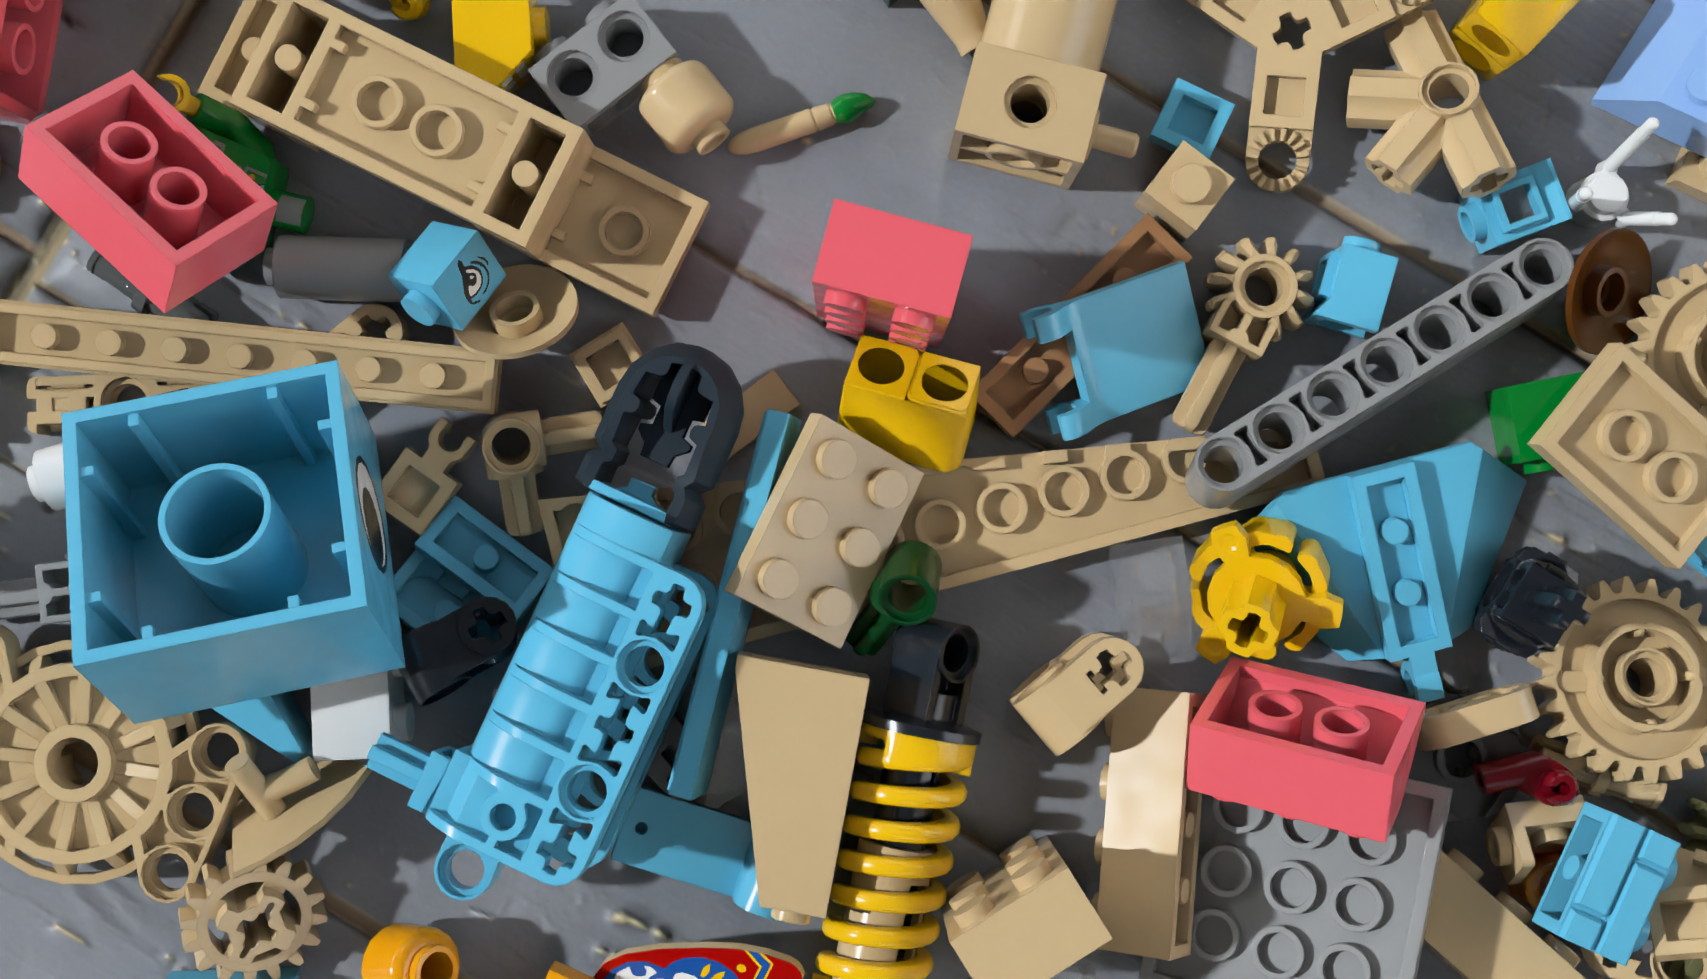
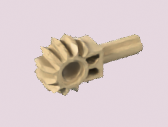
[1172,237,1314,436]

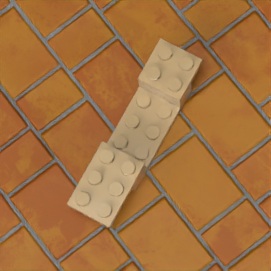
[197,0,711,318]

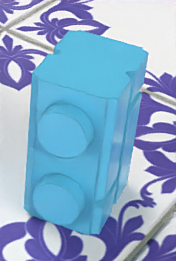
[1531,801,1681,966]

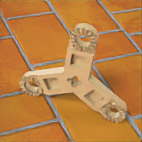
[1183,0,1434,194]

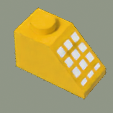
[451,0,551,95]

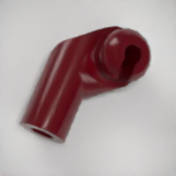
[1473,750,1579,807]

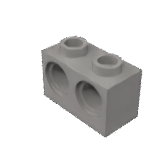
[528,0,679,139]

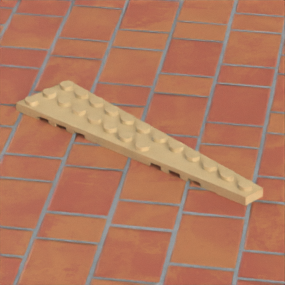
[537,429,1325,669]

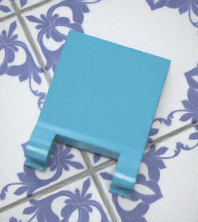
[1019,260,1205,441]

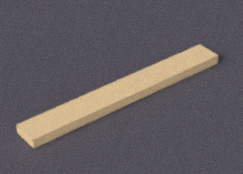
[0,299,503,414]

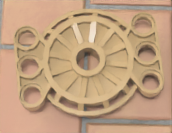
[0,625,257,903]

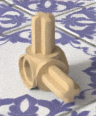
[481,410,602,536]

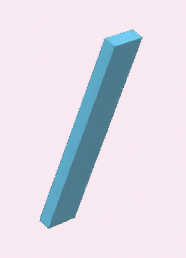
[667,409,802,800]

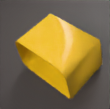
[1447,0,1580,82]
[837,335,981,472]

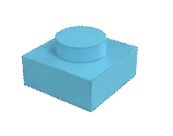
[1147,78,1235,159]

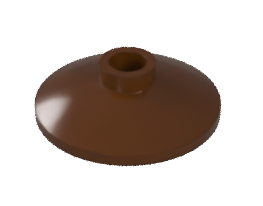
[1565,227,1652,355]

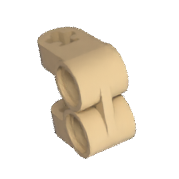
[1007,632,1144,756]

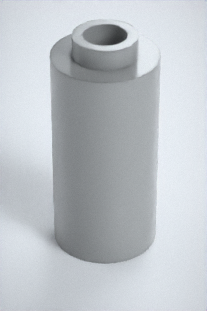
[263,235,413,303]

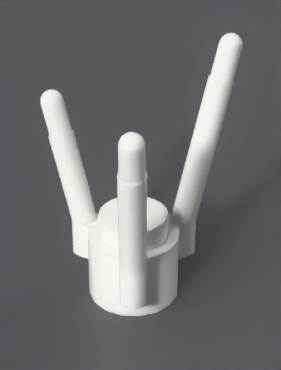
[1565,117,1678,228]

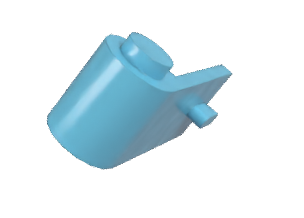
[610,786,786,923]

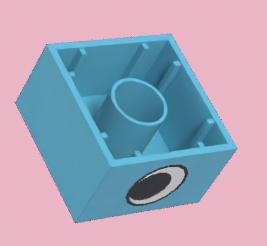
[61,360,405,724]

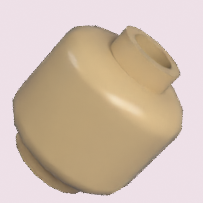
[639,57,734,155]

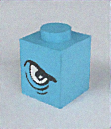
[387,221,507,331]

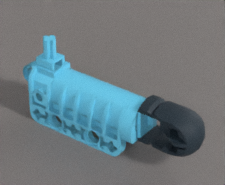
[366,342,744,901]

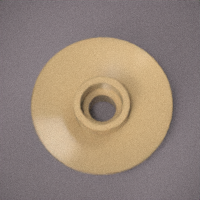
[453,264,579,360]

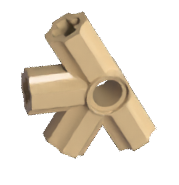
[1346,8,1517,199]

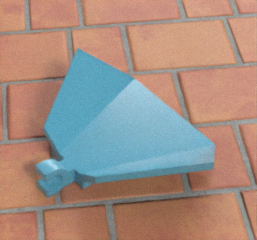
[1220,441,1527,702]

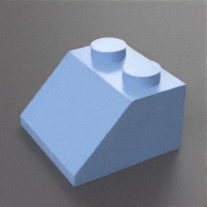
[1591,0,1707,158]

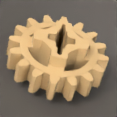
[178,849,328,979]

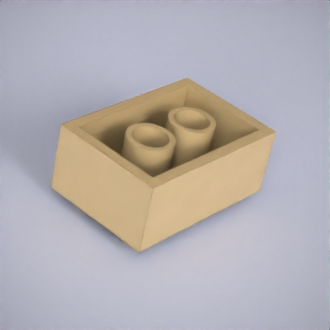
[941,835,1113,979]

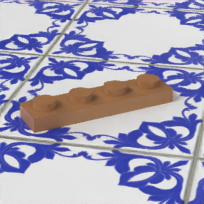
[977,213,1193,439]

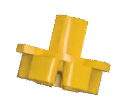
[1186,516,1344,665]

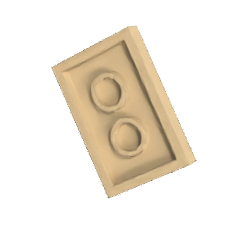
[1527,342,1707,570]
[724,413,925,649]

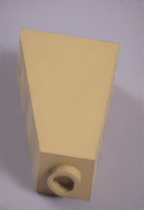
[735,651,870,925]

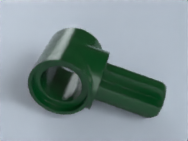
[845,540,942,656]

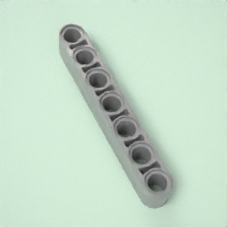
[1185,238,1574,509]

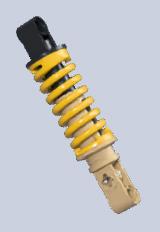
[812,617,982,979]

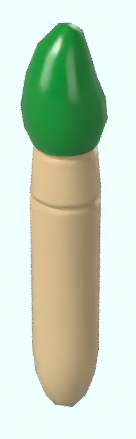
[727,92,875,155]

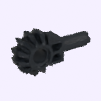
[1474,546,1592,658]

